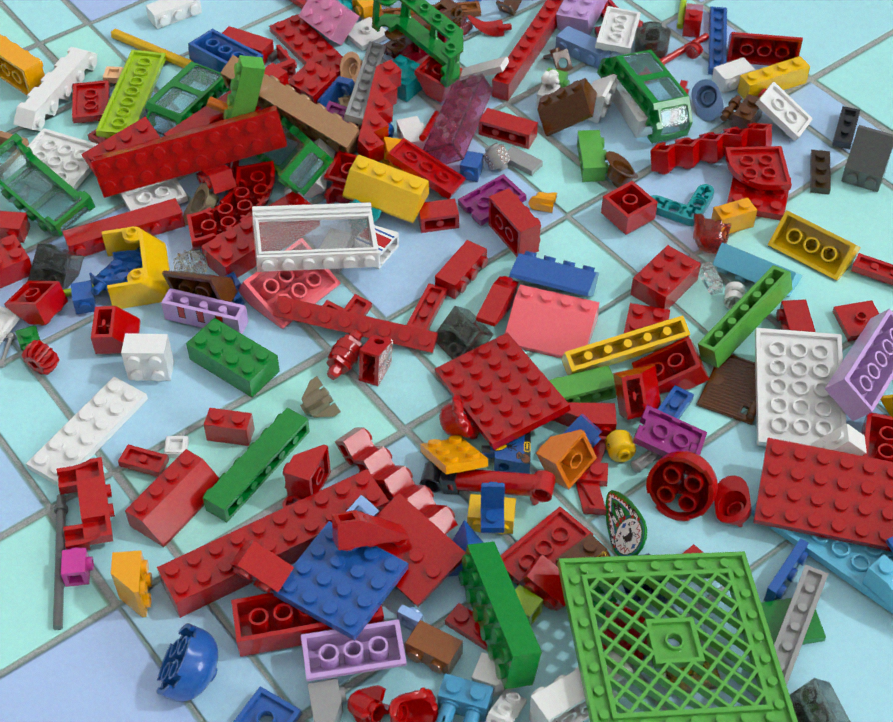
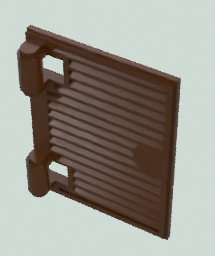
[696,354,756,425]

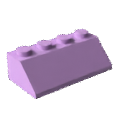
[301,619,407,681]

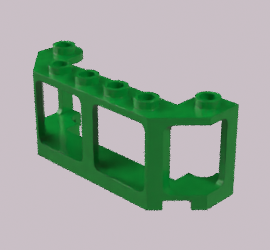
[372,0,464,88]

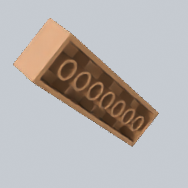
[221,55,360,154]

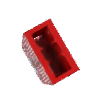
[359,335,393,386]

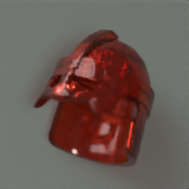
[693,213,731,254]

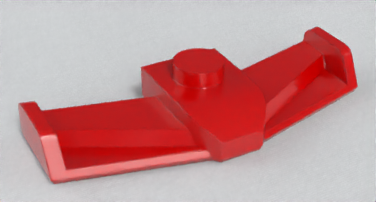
[575,436,608,515]

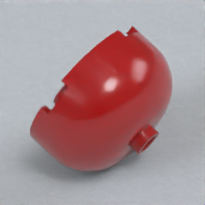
[646,451,718,521]

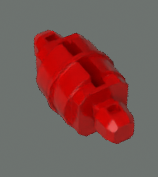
[326,329,363,380]

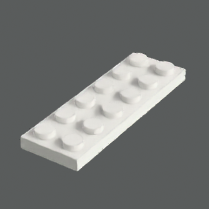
[26,377,148,486]

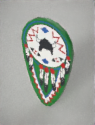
[605,490,648,556]

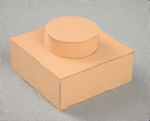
[103,66,124,84]

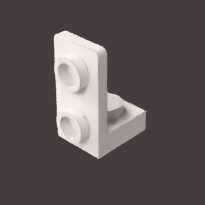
[486,690,527,722]

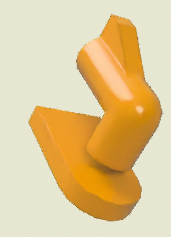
[529,192,557,213]

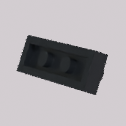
[832,106,860,149]

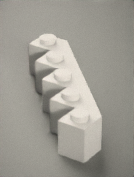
[13,47,98,131]

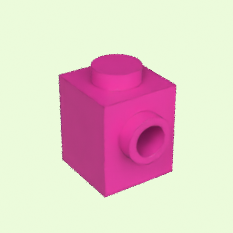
[61,547,94,587]

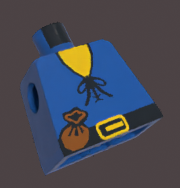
[481,431,531,474]

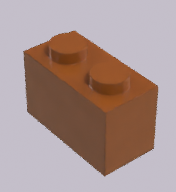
[405,620,463,674]

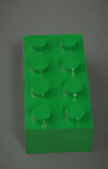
[186,318,280,397]

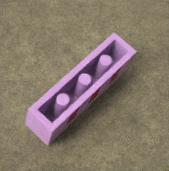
[161,288,248,334]

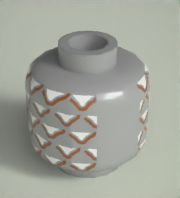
[483,143,511,172]

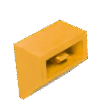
[111,550,153,617]

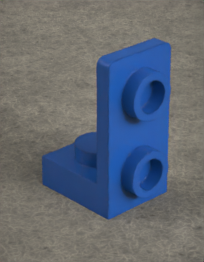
[317,76,355,107]
[481,482,505,533]

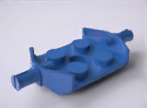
[89,245,143,295]

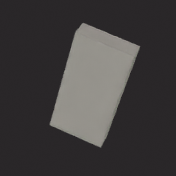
[507,146,543,176]

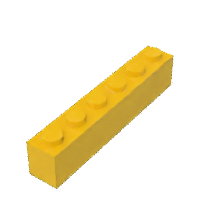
[561,315,691,375]

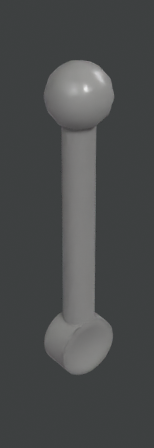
[0,332,15,368]

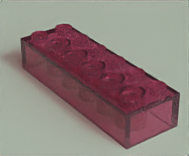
[423,74,493,165]

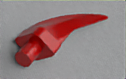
[467,15,512,37]

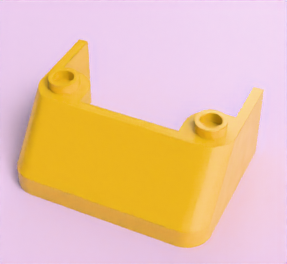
[102,227,170,309]

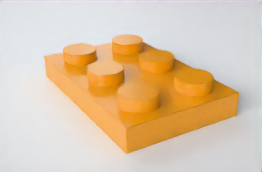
[420,436,488,474]

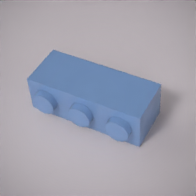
[555,26,610,69]

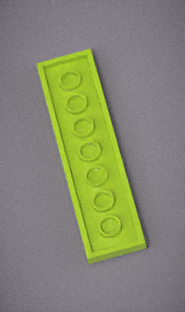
[96,50,166,138]

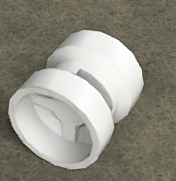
[724,281,746,309]

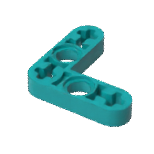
[651,184,714,226]

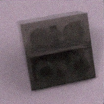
[28,243,84,290]
[436,306,494,359]
[790,678,850,722]

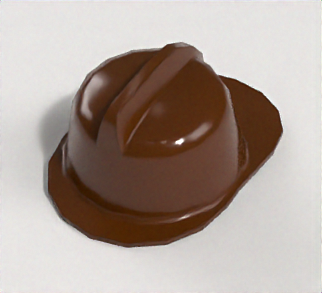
[605,151,638,188]

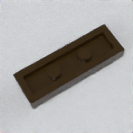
[810,149,831,194]

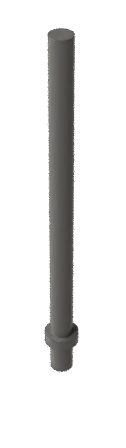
[53,494,68,630]

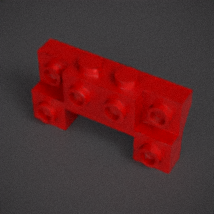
[56,457,115,550]

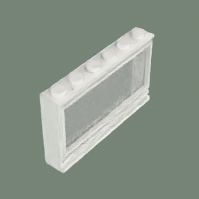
[252,203,380,272]

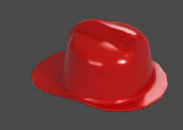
[714,475,752,527]

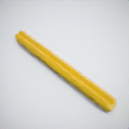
[111,28,194,68]

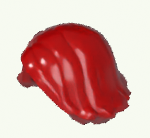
[439,394,479,440]
[388,687,439,722]

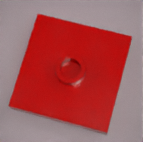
[832,300,879,341]

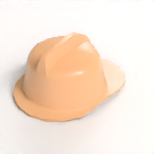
[340,51,363,83]

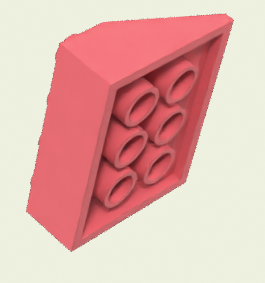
[238,238,341,329]
[505,284,600,358]

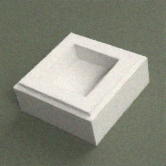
[164,436,189,458]

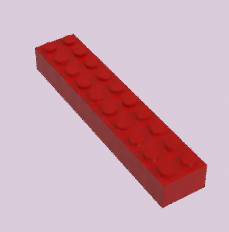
[91,105,287,198]
[157,469,389,618]

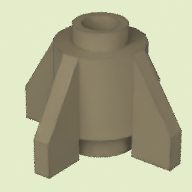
[300,376,341,417]

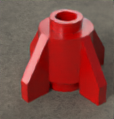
[347,685,389,722]

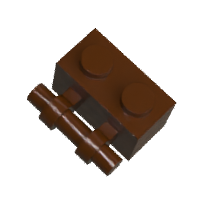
[720,94,763,129]

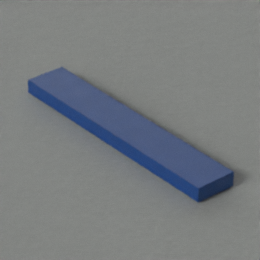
[708,6,727,75]

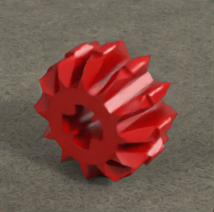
[21,340,60,375]

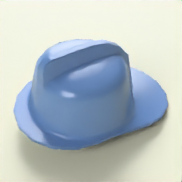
[691,79,724,121]

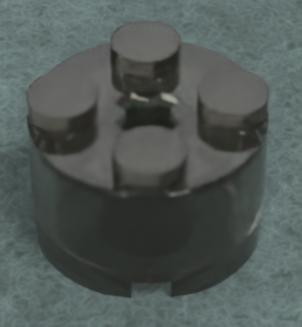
[634,21,671,59]

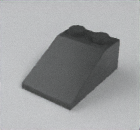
[841,125,893,192]

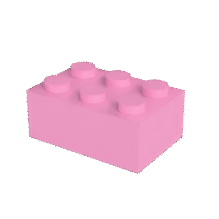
[298,0,360,46]

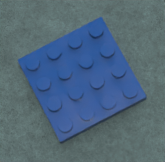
[273,521,409,641]

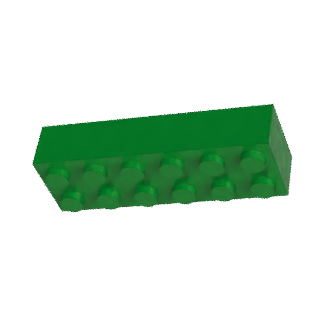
[459,541,542,689]

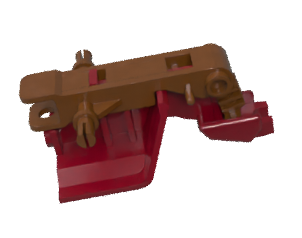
[384,0,473,64]

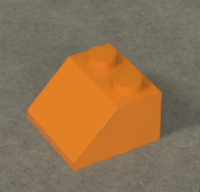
[536,429,597,490]

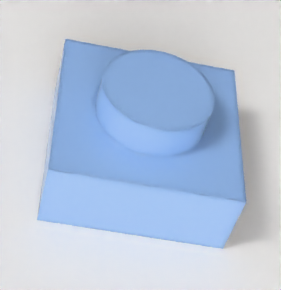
[397,604,423,631]

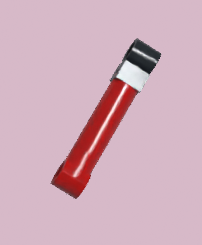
[420,461,556,505]

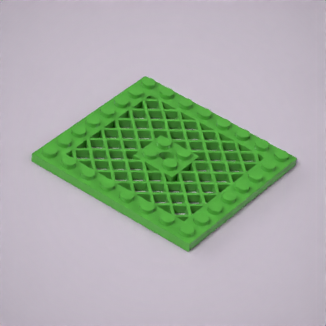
[557,551,798,722]

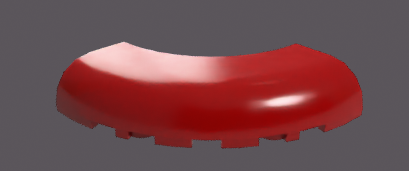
[187,161,275,250]

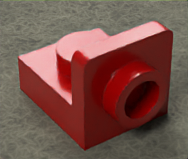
[324,182,353,204]

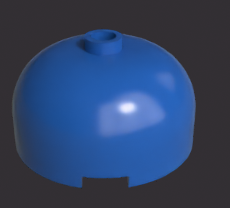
[156,623,218,702]

